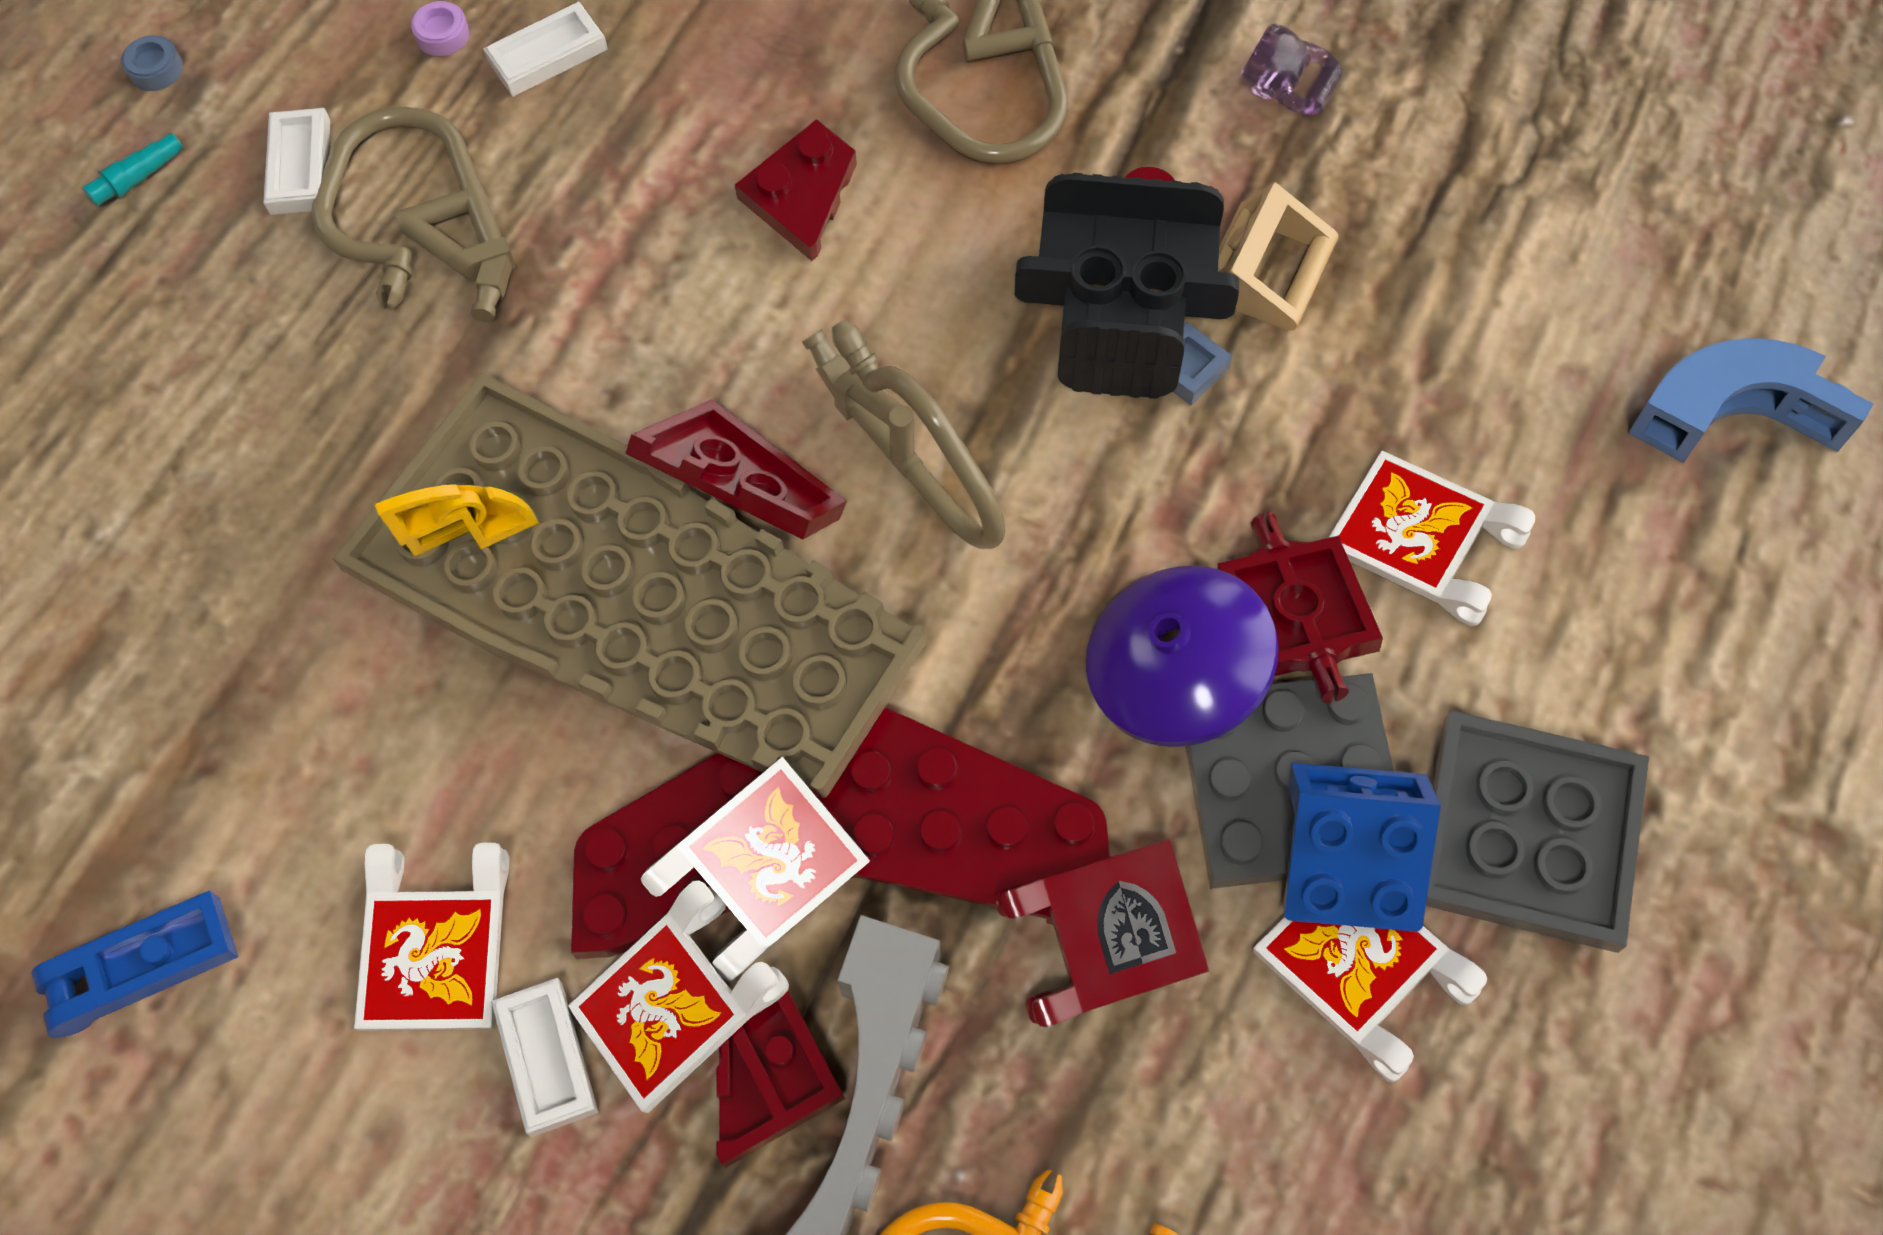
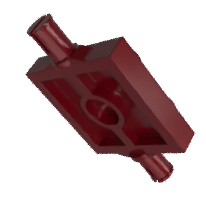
[1217,512,1383,703]

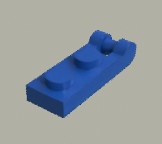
[31,890,238,1038]

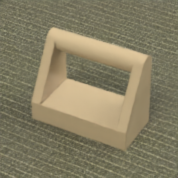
[1218,181,1339,331]

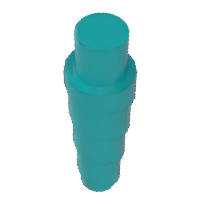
[82,133,183,207]

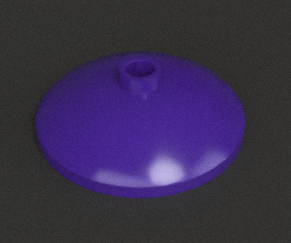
[1086,566,1279,747]

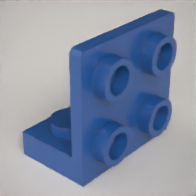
[1283,763,1441,932]

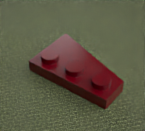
[625,399,847,540]

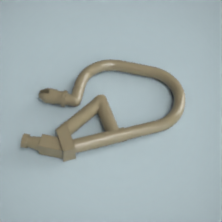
[895,0,1069,164]
[312,107,516,322]
[802,320,1005,549]

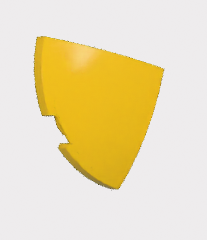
[374,484,539,557]

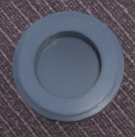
[121,35,183,91]

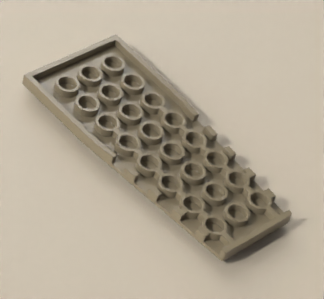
[333,373,926,798]

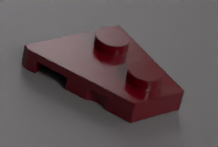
[735,119,857,261]
[716,991,846,1168]

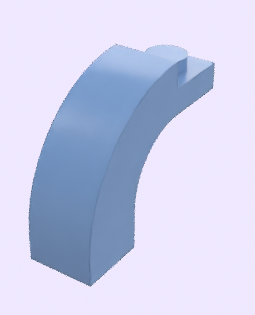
[1629,338,1874,463]

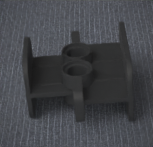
[1014,172,1240,399]

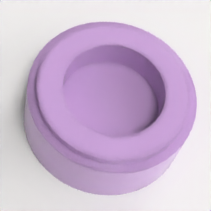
[411,1,470,56]

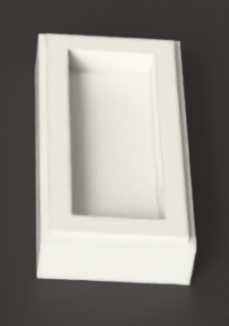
[483,2,608,97]
[263,108,330,215]
[491,978,599,1137]

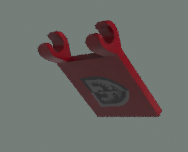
[994,839,1209,1027]

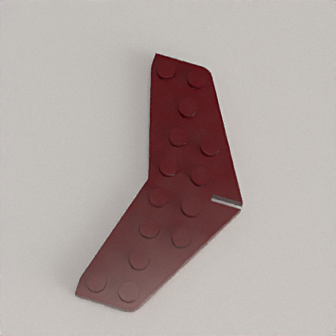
[571,707,1110,959]

